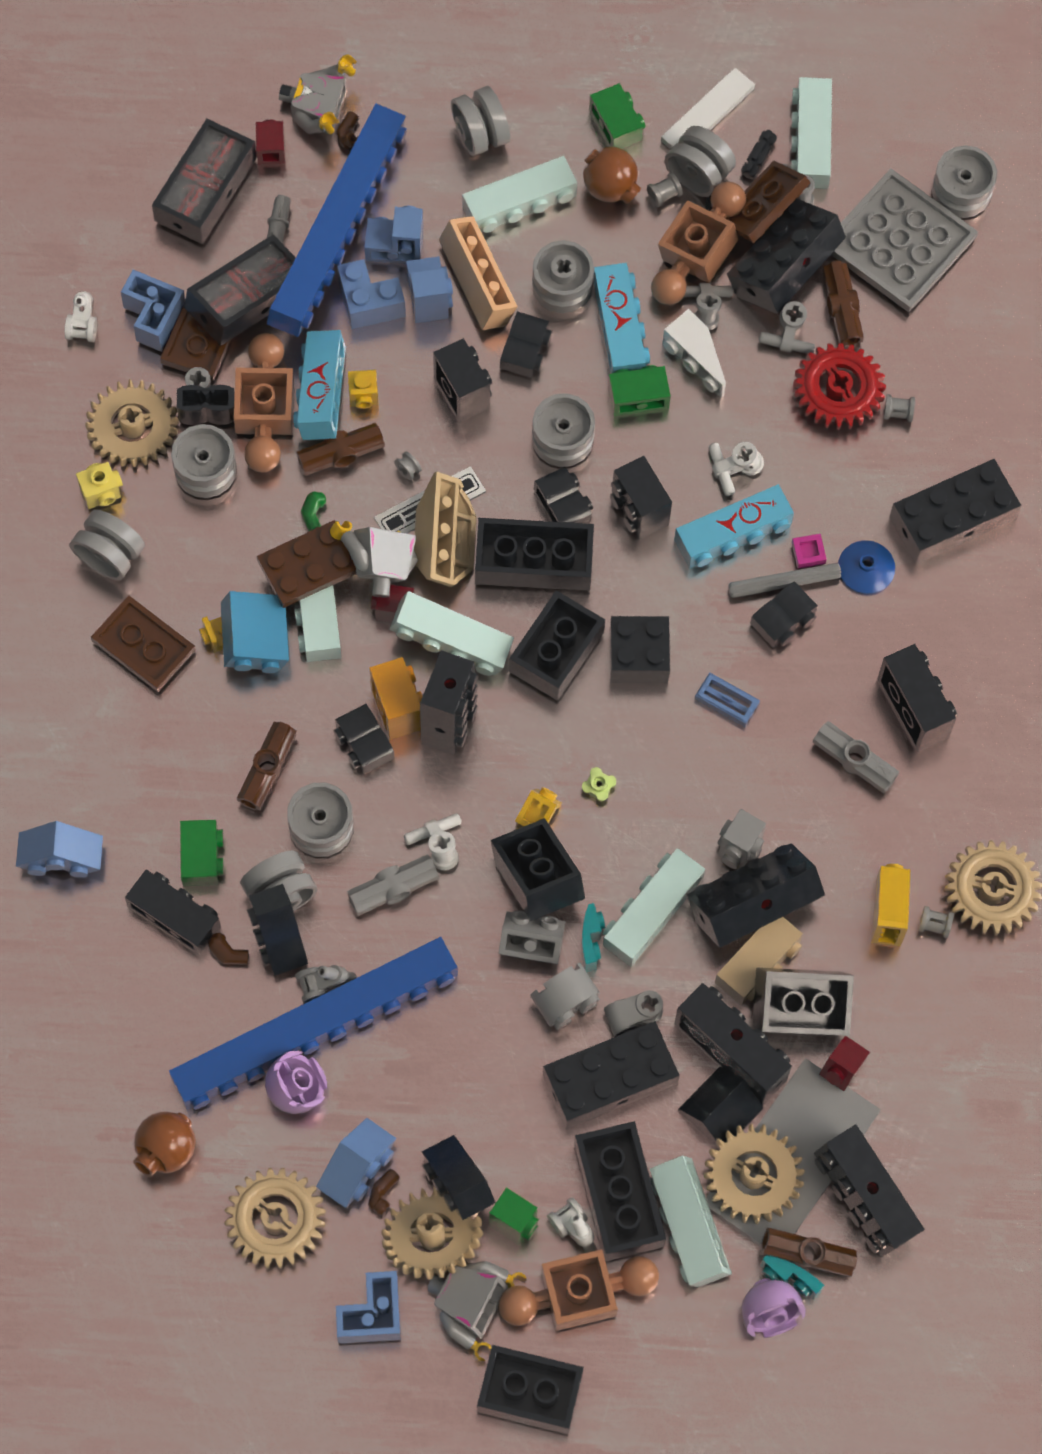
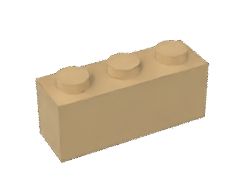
[715,917,803,1006]

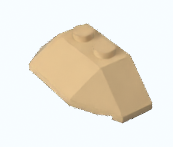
[414,472,477,587]

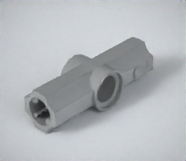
[813,721,900,793]
[347,854,439,916]

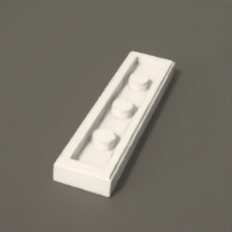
[661,68,755,149]

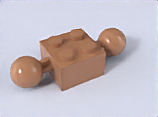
[651,181,746,305]
[234,333,294,473]
[499,1249,659,1331]

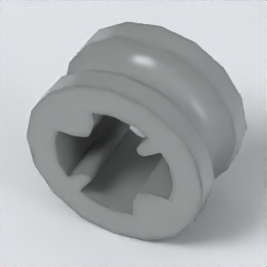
[394,451,422,480]

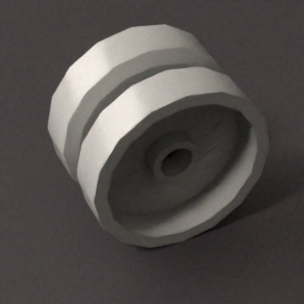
[451,85,510,157]
[664,126,736,197]
[932,145,997,218]
[532,240,594,313]
[532,393,595,467]
[171,424,237,498]
[69,510,145,580]
[287,782,353,857]
[240,850,317,911]

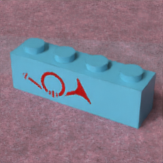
[593,263,650,373]
[293,330,346,440]
[674,484,794,568]

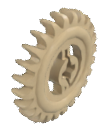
[85,379,179,467]
[944,840,1042,936]
[704,1123,805,1224]
[224,1167,326,1269]
[381,1187,483,1280]

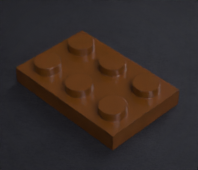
[725,160,811,243]
[160,303,232,381]
[257,520,357,608]
[91,595,196,692]

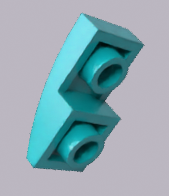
[581,903,605,972]
[760,1255,825,1300]

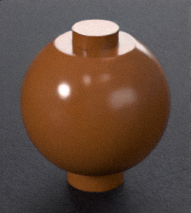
[583,146,641,205]
[133,1111,196,1177]

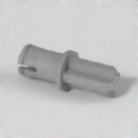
[267,195,291,243]

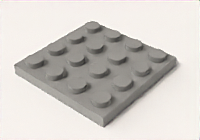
[831,168,978,312]

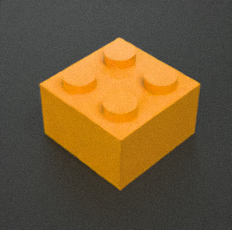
[369,657,423,740]

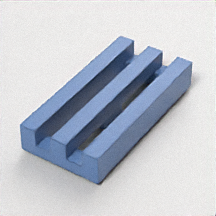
[695,672,760,727]

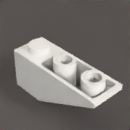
[663,309,726,398]

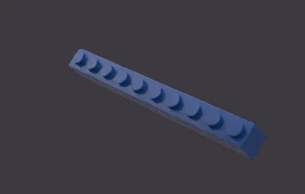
[267,103,407,337]
[169,937,458,1110]

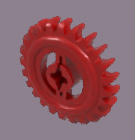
[793,343,886,430]

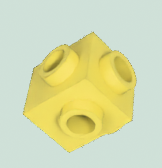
[76,462,123,510]

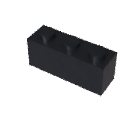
[125,869,221,955]
[247,884,309,976]
[421,1135,496,1220]

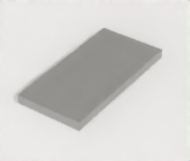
[706,1058,881,1247]

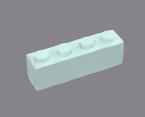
[790,77,832,189]
[462,156,578,233]
[295,585,341,662]
[389,591,514,676]
[602,848,706,967]
[650,1155,732,1287]

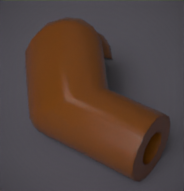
[336,111,359,150]
[208,933,249,965]
[368,1169,400,1216]

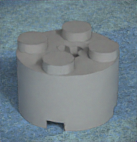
[530,963,600,1030]

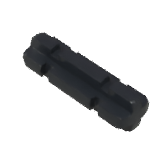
[741,130,777,179]

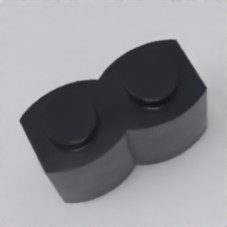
[500,311,553,378]
[177,385,235,425]
[533,467,594,524]
[750,581,818,648]
[333,704,395,774]

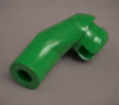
[301,491,326,532]

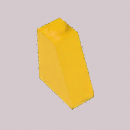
[871,864,910,946]

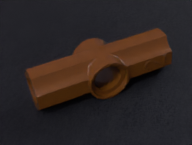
[823,261,864,347]
[296,422,385,476]
[237,721,297,810]
[761,1228,858,1277]

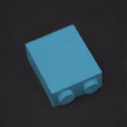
[220,591,289,673]

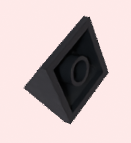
[678,1067,764,1146]

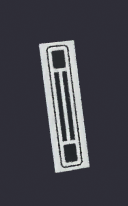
[374,466,486,534]

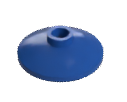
[838,540,895,595]

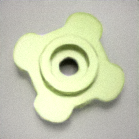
[582,767,616,801]

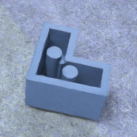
[365,205,424,264]
[406,256,453,323]
[337,259,406,329]
[120,269,185,352]
[16,821,103,878]
[316,1118,397,1208]
[336,1271,401,1344]

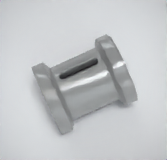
[647,173,683,207]
[185,367,211,389]
[884,394,915,422]
[918,906,954,939]

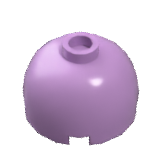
[265,1051,327,1114]
[742,1278,806,1337]

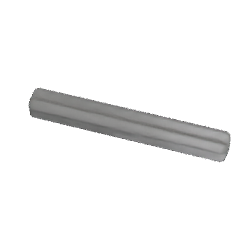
[728,563,841,598]

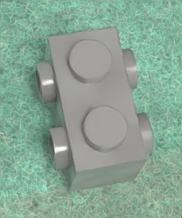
[717,809,767,869]
[498,911,566,964]

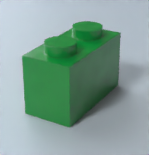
[589,83,646,149]
[608,365,671,416]
[180,820,224,887]
[489,1187,539,1246]

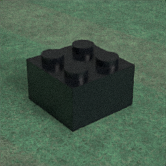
[433,338,492,423]
[610,456,672,540]
[610,616,670,683]

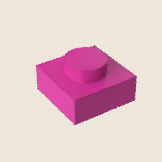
[792,533,827,569]

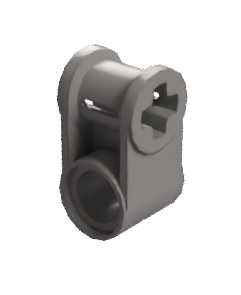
[603,990,663,1037]

